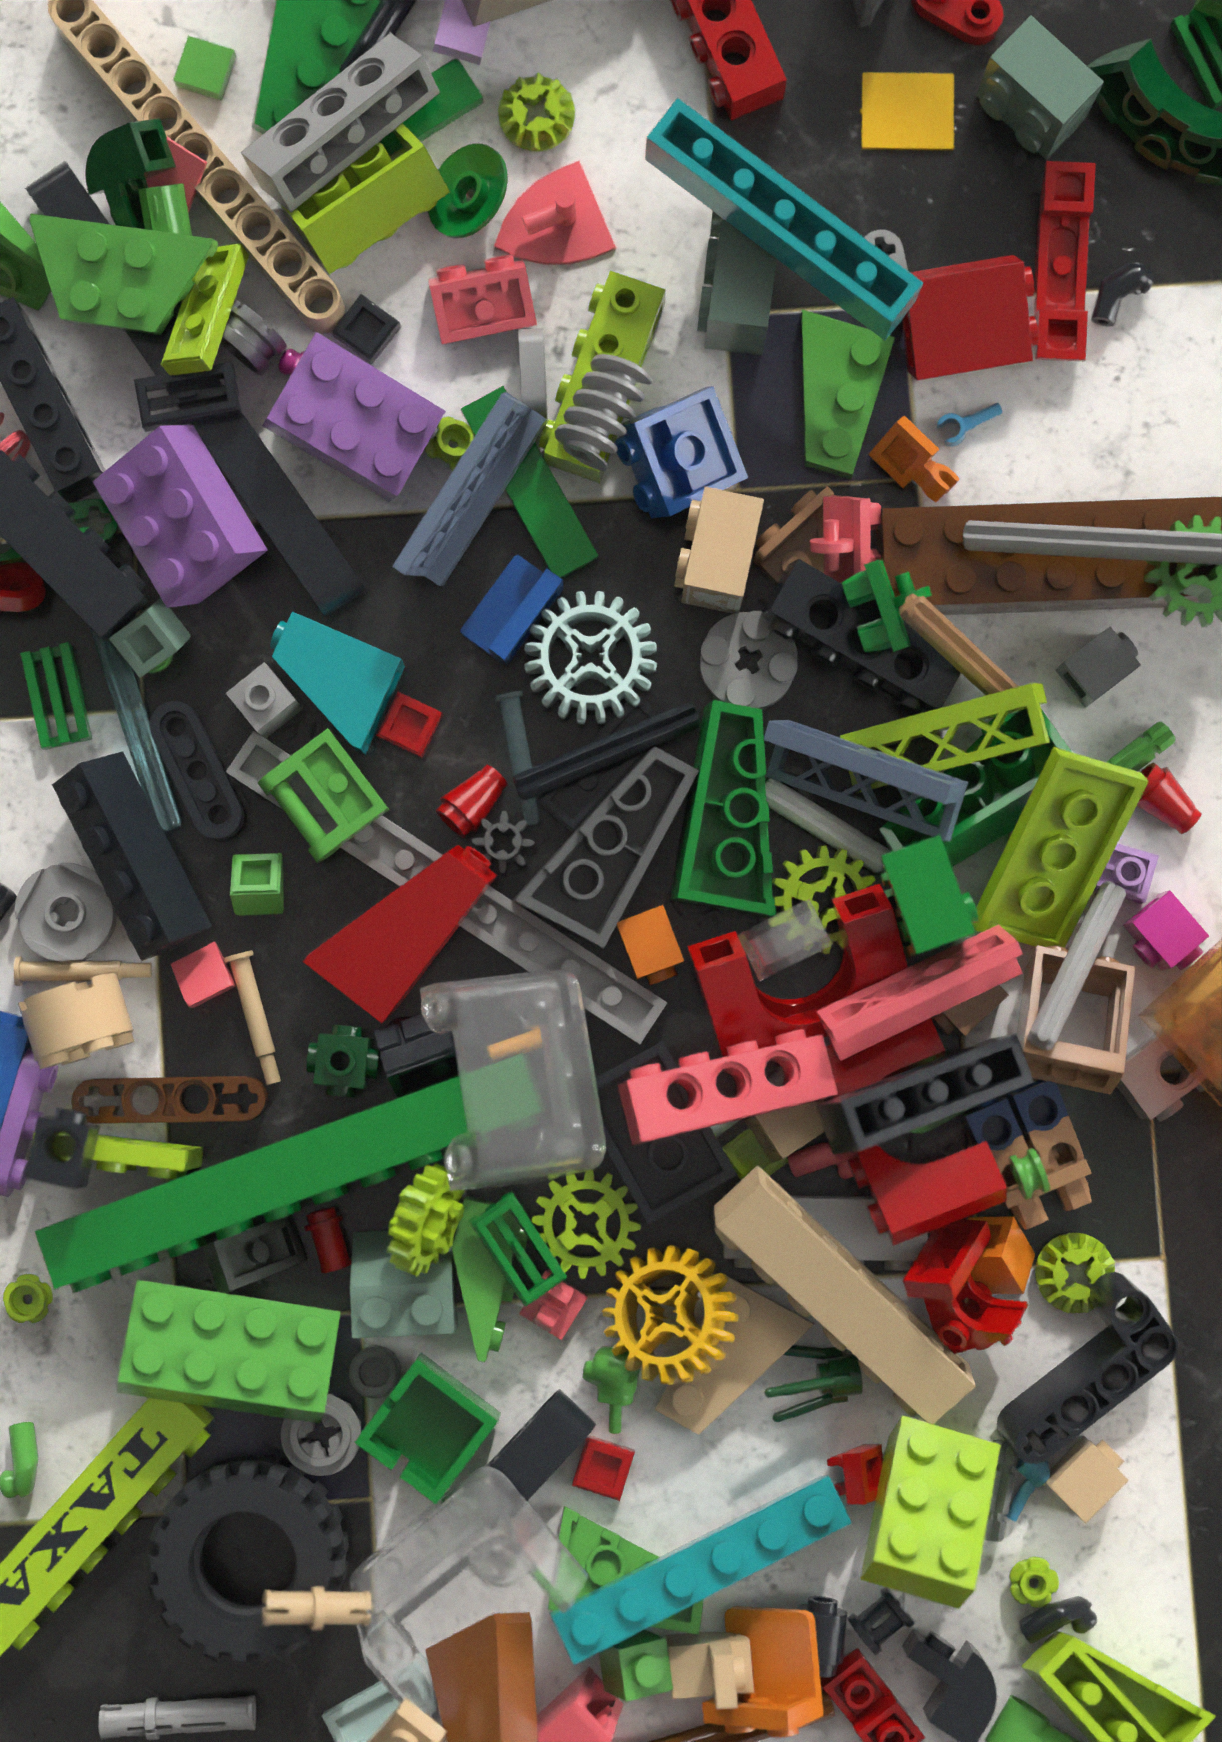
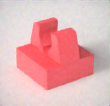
[519,1270,588,1340]

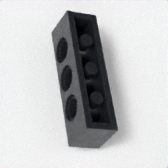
[0,297,106,503]
[760,559,961,715]
[816,1034,1034,1154]

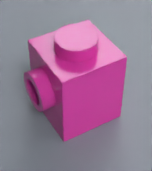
[1122,890,1209,971]

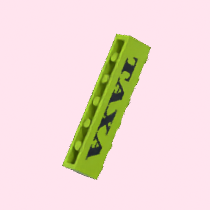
[0,1398,214,1656]

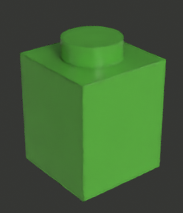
[599,1629,673,1702]

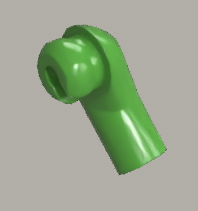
[0,1422,38,1498]

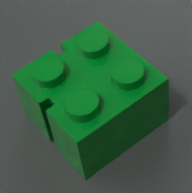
[355,1352,501,1505]

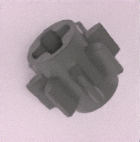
[472,811,535,875]

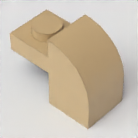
[666,1632,754,1709]

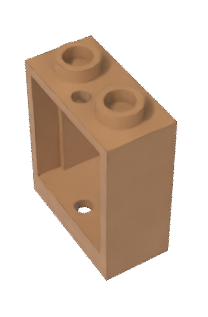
[1017,945,1135,1095]

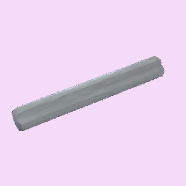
[1027,881,1126,1051]

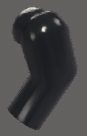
[1019,1596,1098,1644]

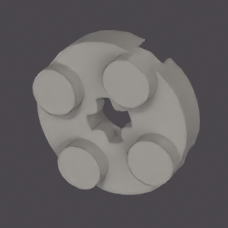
[700,611,798,709]
[15,862,117,962]

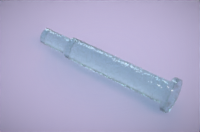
[494,691,540,826]

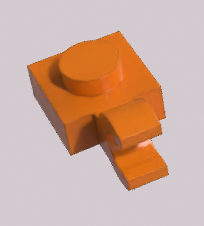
[868,415,960,502]

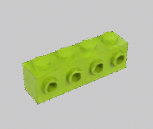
[539,270,666,484]

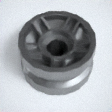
[220,300,287,376]

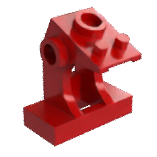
[903,1219,1028,1354]

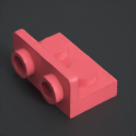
[429,255,537,344]

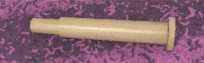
[223,950,281,1085]
[14,956,152,986]

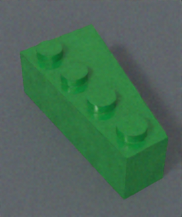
[669,700,776,918]
[880,709,1072,867]

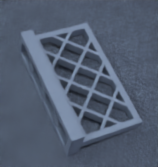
[392,392,549,586]

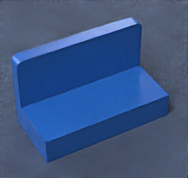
[461,555,564,667]

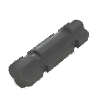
[984,1440,1018,1542]

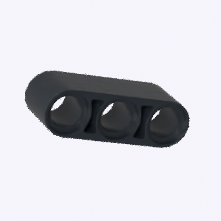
[459,1389,596,1532]

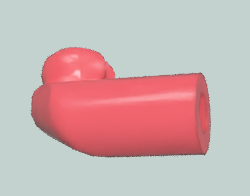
[788,1142,855,1179]

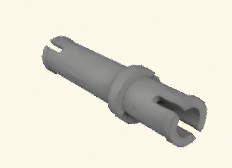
[99,1695,257,1740]

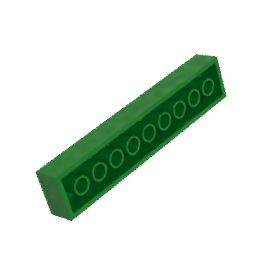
[34,1054,544,1294]

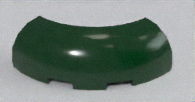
[1087,39,1222,186]

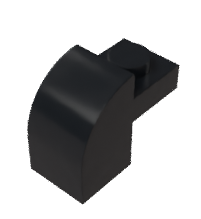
[902,1629,997,1742]

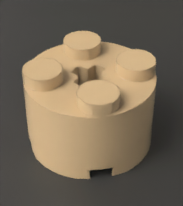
[18,973,135,1070]

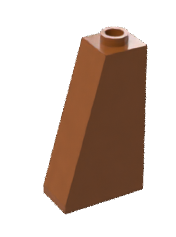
[425,1612,538,1742]

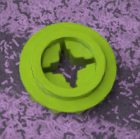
[498,72,575,152]
[1035,1233,1116,1313]

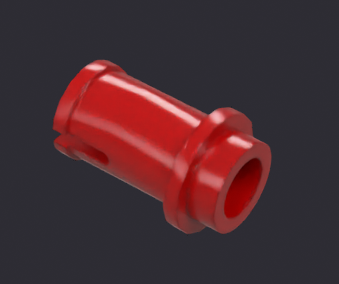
[304,1206,352,1274]

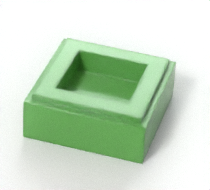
[173,35,237,101]

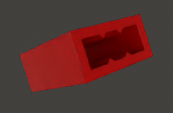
[902,255,1039,380]

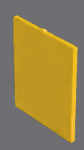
[860,73,954,150]

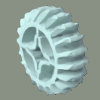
[524,591,657,724]

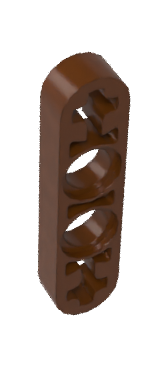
[71,1076,269,1124]

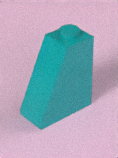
[270,612,405,755]

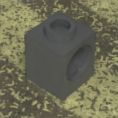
[1055,626,1141,708]

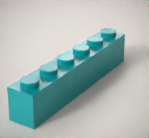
[645,98,923,341]
[549,1475,852,1665]

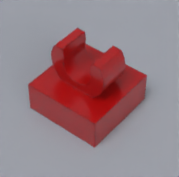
[827,1444,883,1505]

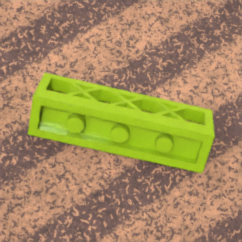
[840,683,1050,793]

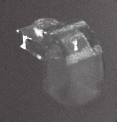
[738,899,832,981]

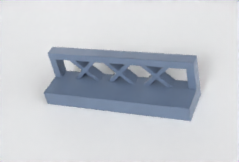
[764,720,968,841]

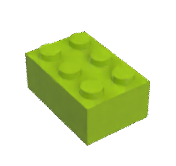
[859,1415,1000,1609]

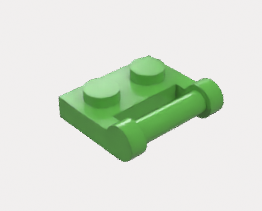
[258,728,390,863]

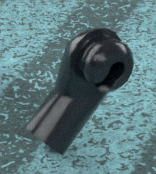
[1091,262,1154,327]

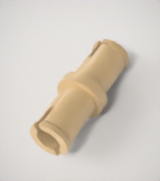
[262,1587,372,1630]

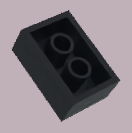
[574,1041,737,1225]

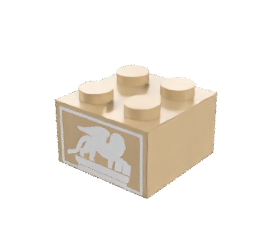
[674,487,764,614]

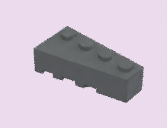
[512,747,699,948]

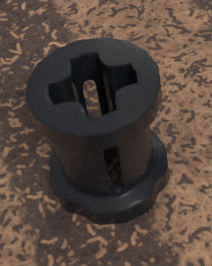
[847,1587,915,1656]

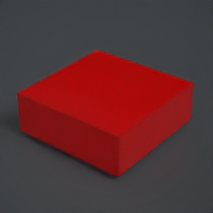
[376,692,443,758]
[572,1435,635,1501]

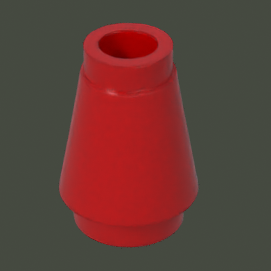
[1137,762,1202,834]
[436,765,508,838]

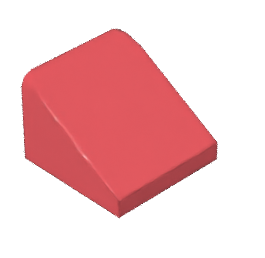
[170,942,236,1008]

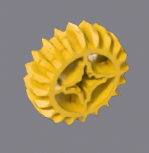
[601,1245,739,1385]

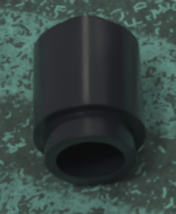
[797,1596,847,1677]

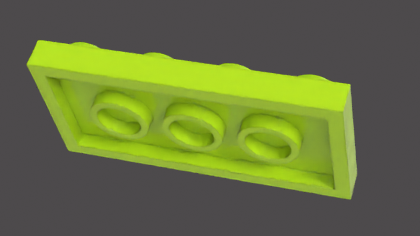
[972,747,1149,948]

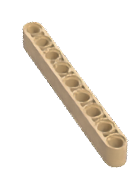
[47,0,345,334]

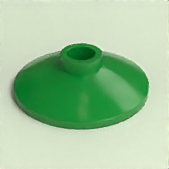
[428,143,508,238]

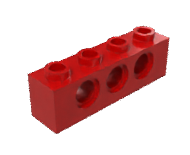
[670,0,787,120]

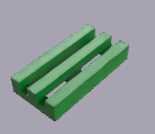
[1170,9,1222,109]
[20,642,93,750]
[468,1192,567,1307]

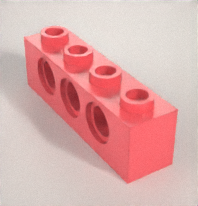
[618,1029,838,1145]

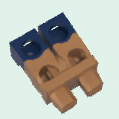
[959,1079,1092,1230]

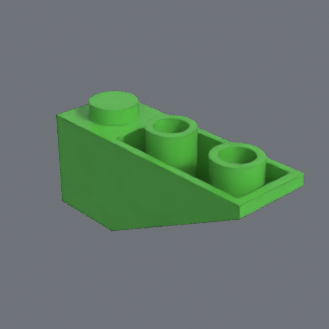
[452,1196,528,1362]

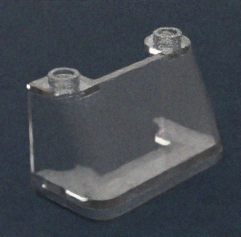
[420,970,606,1191]

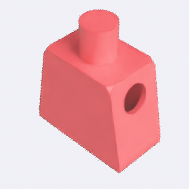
[537,1666,623,1742]

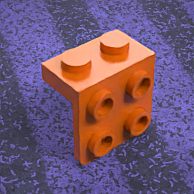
[702,1606,823,1738]

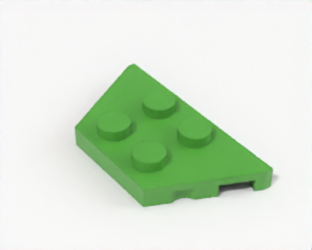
[29,214,218,335]

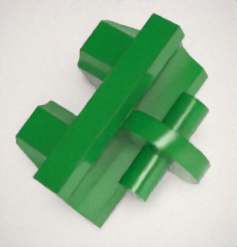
[842,559,932,652]

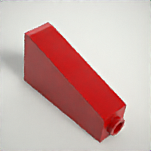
[303,845,497,1023]

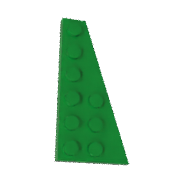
[252,0,381,134]

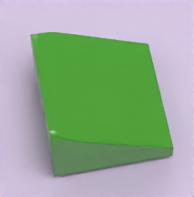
[230,853,284,915]

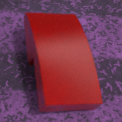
[820,1647,925,1742]

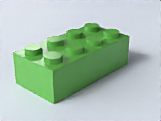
[117,1280,341,1423]

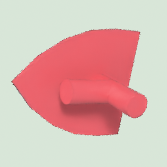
[494,161,616,265]

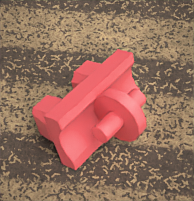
[810,495,881,584]

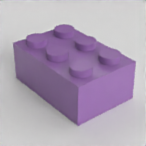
[262,332,446,502]
[93,425,268,608]

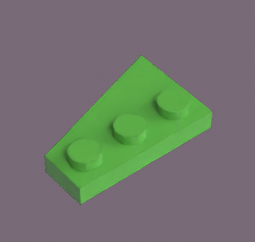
[800,309,895,479]
[547,1506,704,1635]

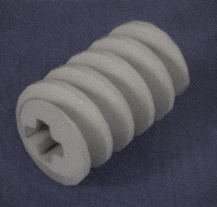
[554,354,652,471]

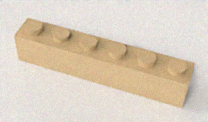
[714,1165,976,1424]

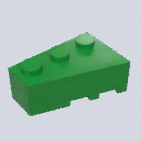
[881,835,979,958]

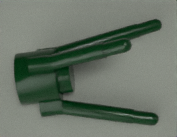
[764,1345,863,1422]

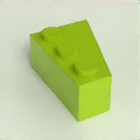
[1021,1630,1216,1742]

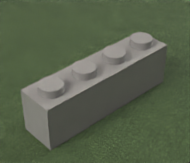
[722,1195,928,1270]

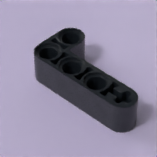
[997,1272,1178,1464]

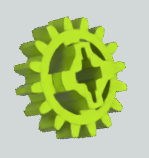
[772,846,876,954]
[387,1163,465,1276]
[532,1168,641,1279]

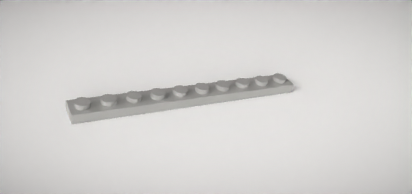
[226,731,667,1044]

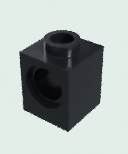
[25,1108,100,1189]

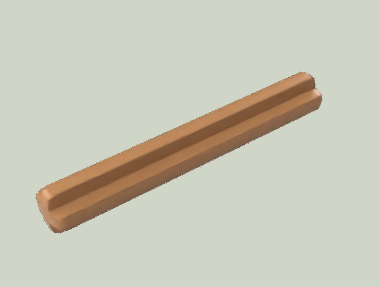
[899,594,1019,696]

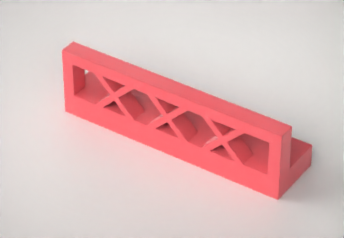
[816,924,1023,1061]

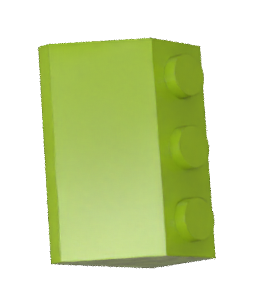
[275,123,450,275]

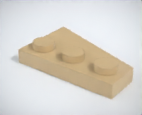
[655,1276,815,1435]

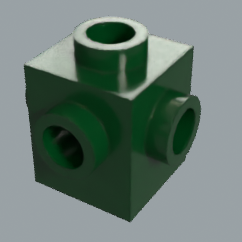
[306,1025,381,1097]

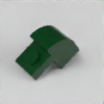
[85,118,176,229]

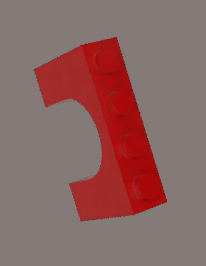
[688,884,908,1058]
[826,1018,1007,1246]

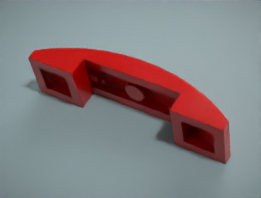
[1034,161,1096,362]

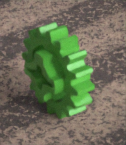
[1144,515,1222,628]

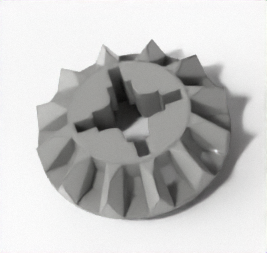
[281,1394,361,1476]

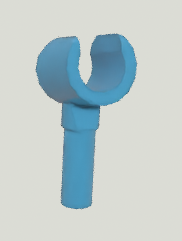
[937,403,1003,447]
[1005,1458,1050,1521]

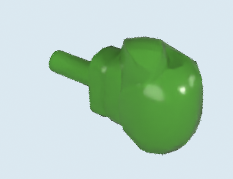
[582,1346,640,1434]

